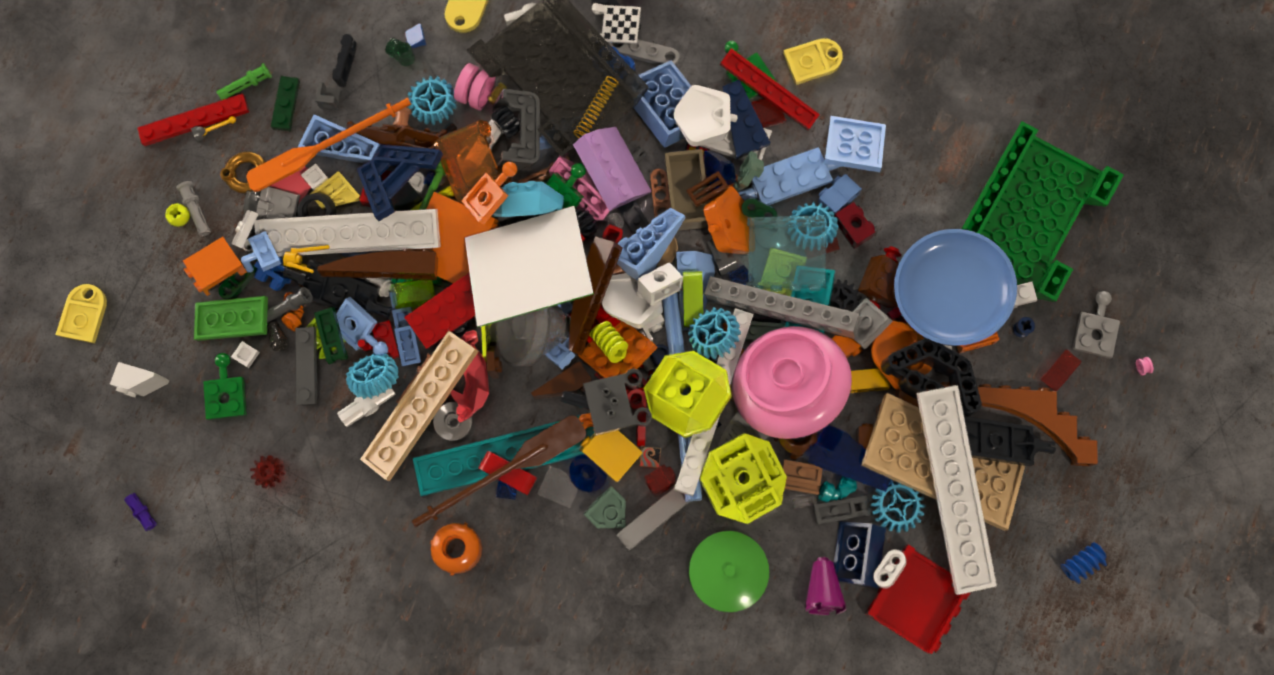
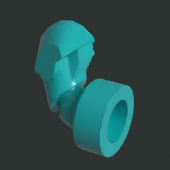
[818,475,857,502]

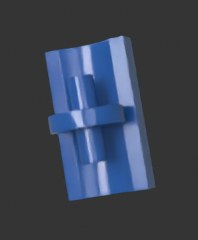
[254,257,292,291]

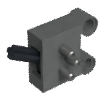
[561,369,652,436]

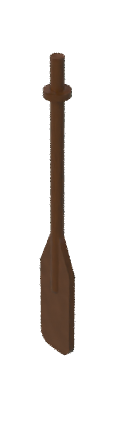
[412,415,586,528]

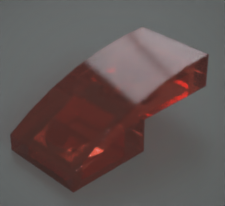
[1041,349,1082,391]

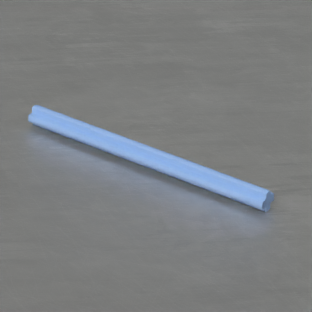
[662,292,702,502]

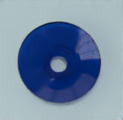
[569,454,607,492]

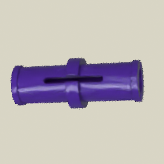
[124,493,157,532]

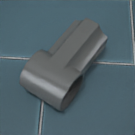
[707,238,738,276]

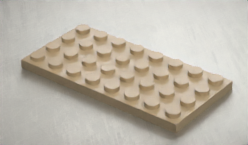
[861,393,1025,531]

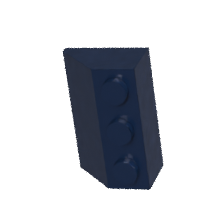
[834,521,886,588]

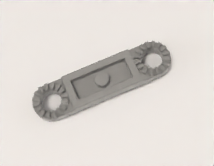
[609,39,679,66]

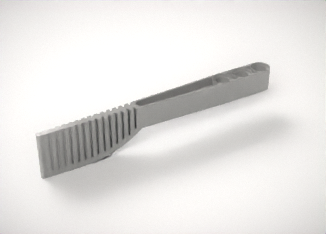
[616,412,769,551]

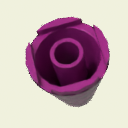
[805,557,846,615]

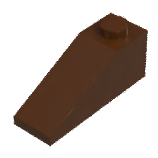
[531,361,593,399]

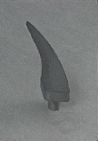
[244,190,260,234]

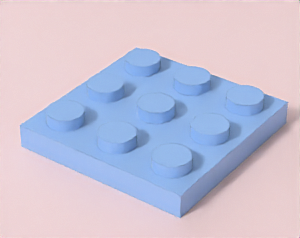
[824,116,886,172]

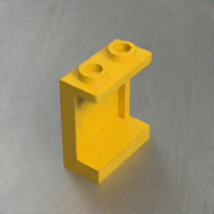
[580,429,643,482]

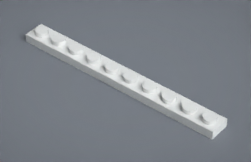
[674,308,753,496]

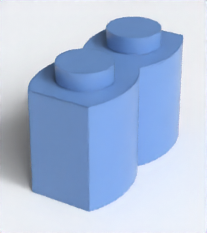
[818,174,862,215]

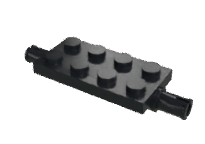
[283,259,392,319]
[964,416,1056,466]

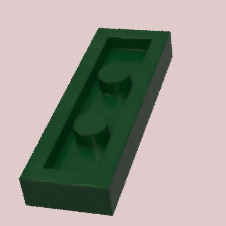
[271,76,300,131]

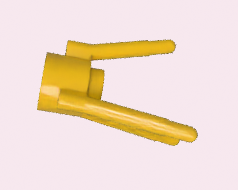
[283,245,330,273]

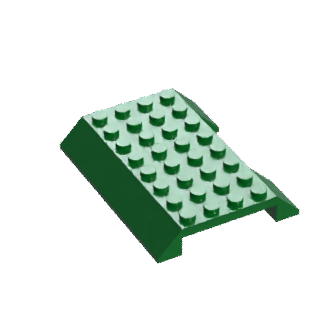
[961,121,1124,302]

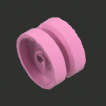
[454,63,496,111]

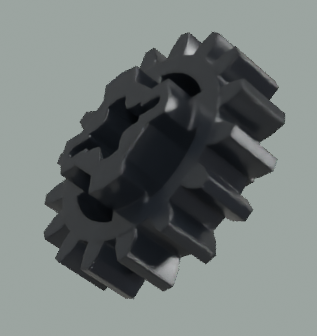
[829,279,862,312]

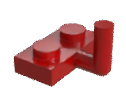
[358,320,400,359]

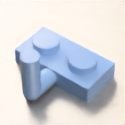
[241,231,281,272]
[540,337,585,369]

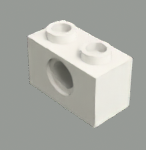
[638,262,683,306]

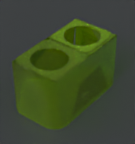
[392,280,435,309]

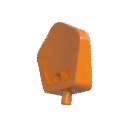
[703,186,755,255]
[871,321,932,390]

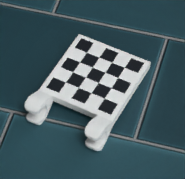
[588,4,641,44]

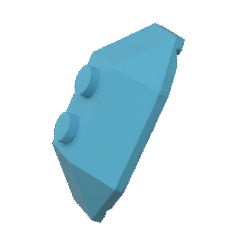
[493,181,564,217]

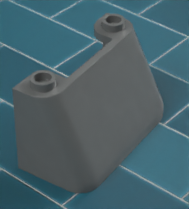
[492,89,540,176]

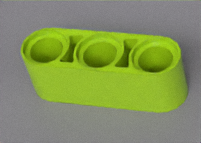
[683,271,703,328]

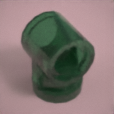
[385,38,415,66]

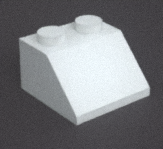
[110,362,169,398]

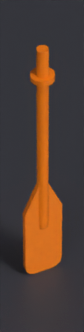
[246,98,412,192]

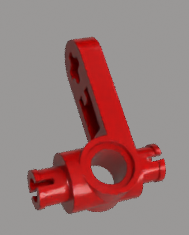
[626,388,648,446]

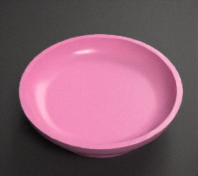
[732,326,852,439]

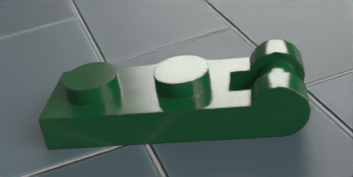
[314,307,348,365]

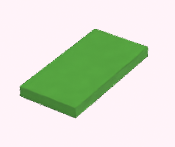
[194,296,268,341]

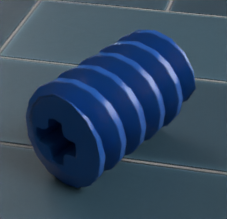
[1060,542,1107,584]

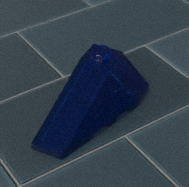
[808,424,891,492]

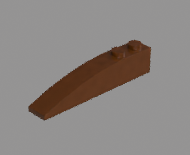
[569,236,623,355]
[317,249,438,280]

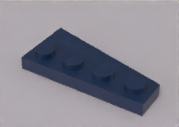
[722,80,771,160]

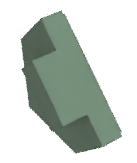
[733,151,764,191]
[583,486,626,529]

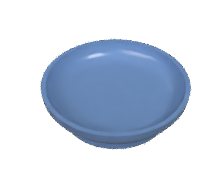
[894,229,1017,346]

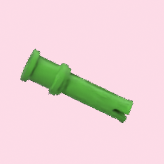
[216,63,272,100]

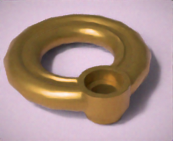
[220,152,265,193]

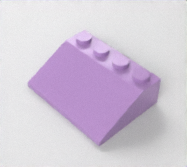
[573,127,652,211]

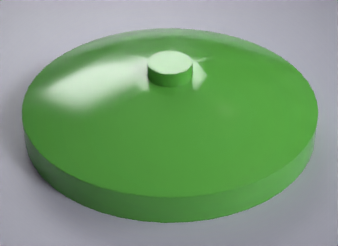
[689,531,769,612]

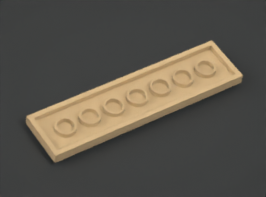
[360,331,479,481]

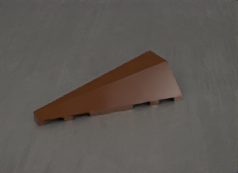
[346,121,447,150]

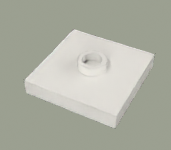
[231,210,258,248]

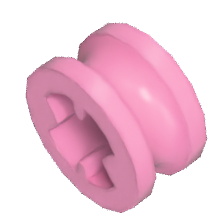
[1136,357,1154,376]

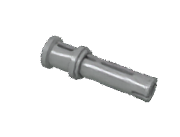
[176,181,211,237]

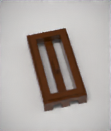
[686,171,729,208]

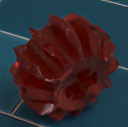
[250,455,285,489]

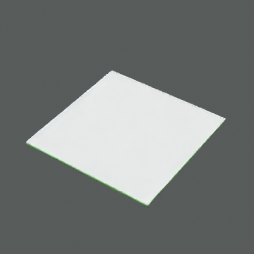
[465,206,594,327]

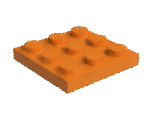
[577,320,657,378]

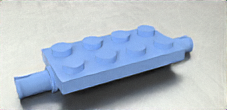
[738,147,843,205]

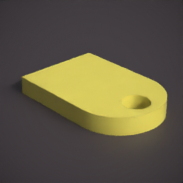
[445,0,489,33]
[783,38,843,85]
[56,284,107,344]

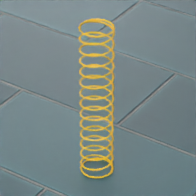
[573,76,618,138]

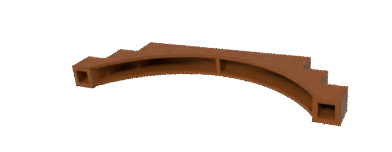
[855,382,1098,467]

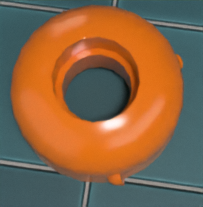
[430,522,482,576]

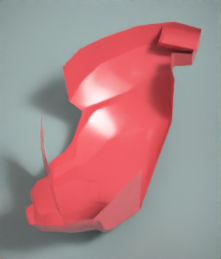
[451,330,489,423]

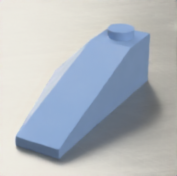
[617,208,686,280]

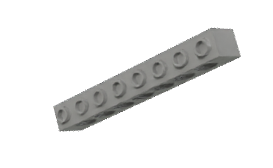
[704,276,861,339]

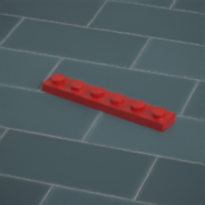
[719,48,820,130]
[137,94,250,147]

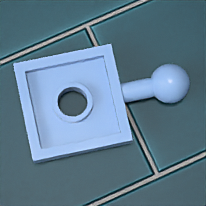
[336,297,388,356]

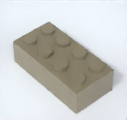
[665,149,709,231]

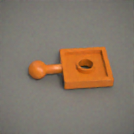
[462,162,517,225]

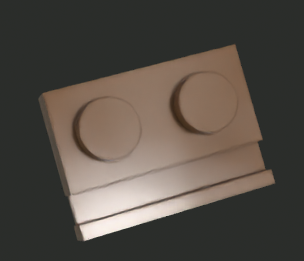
[782,459,823,495]

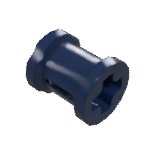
[1013,317,1035,338]

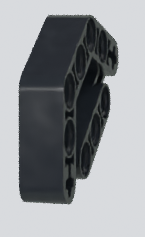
[881,338,982,416]

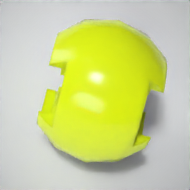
[165,203,190,227]

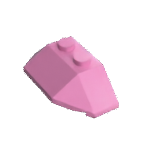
[549,156,610,220]

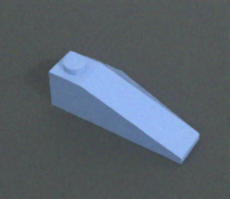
[676,251,715,331]

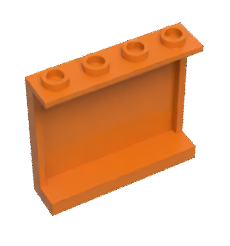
[412,192,499,283]

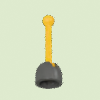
[191,116,236,142]

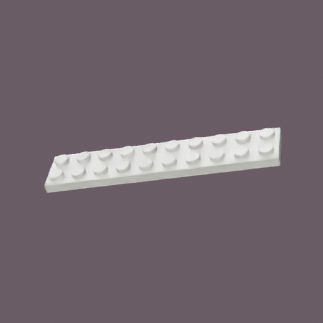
[254,209,441,257]
[916,386,997,595]

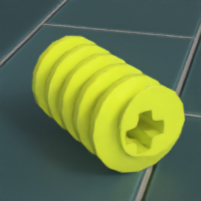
[590,321,628,363]

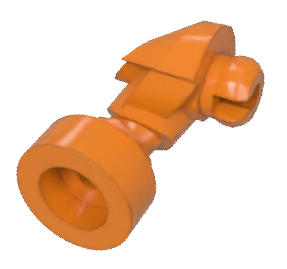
[282,292,304,331]

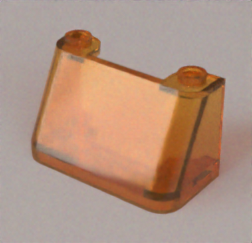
[434,120,512,205]

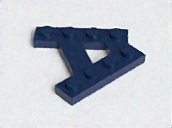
[357,144,443,221]

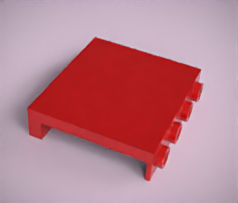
[865,544,971,654]

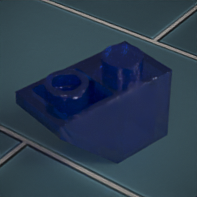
[704,150,736,188]

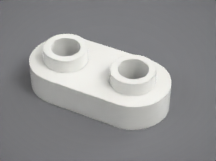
[874,550,907,588]

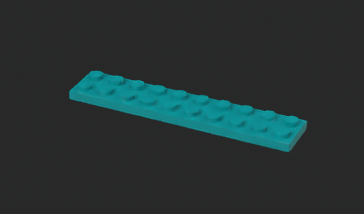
[412,415,595,497]

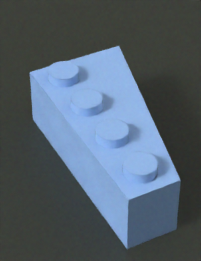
[298,114,380,164]

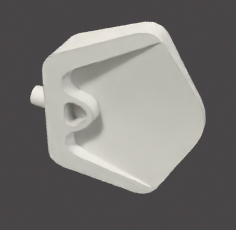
[674,85,738,146]
[602,273,663,329]

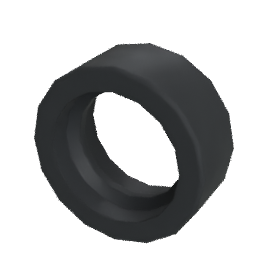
[298,193,337,217]

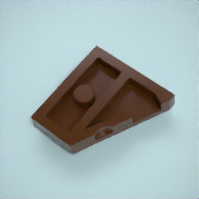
[486,342,503,379]

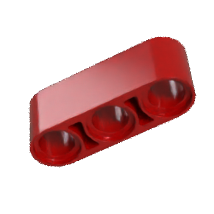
[478,451,537,496]

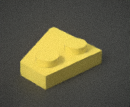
[310,171,360,210]

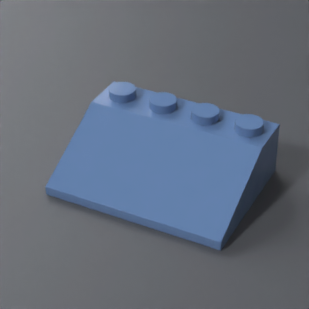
[623,60,691,148]

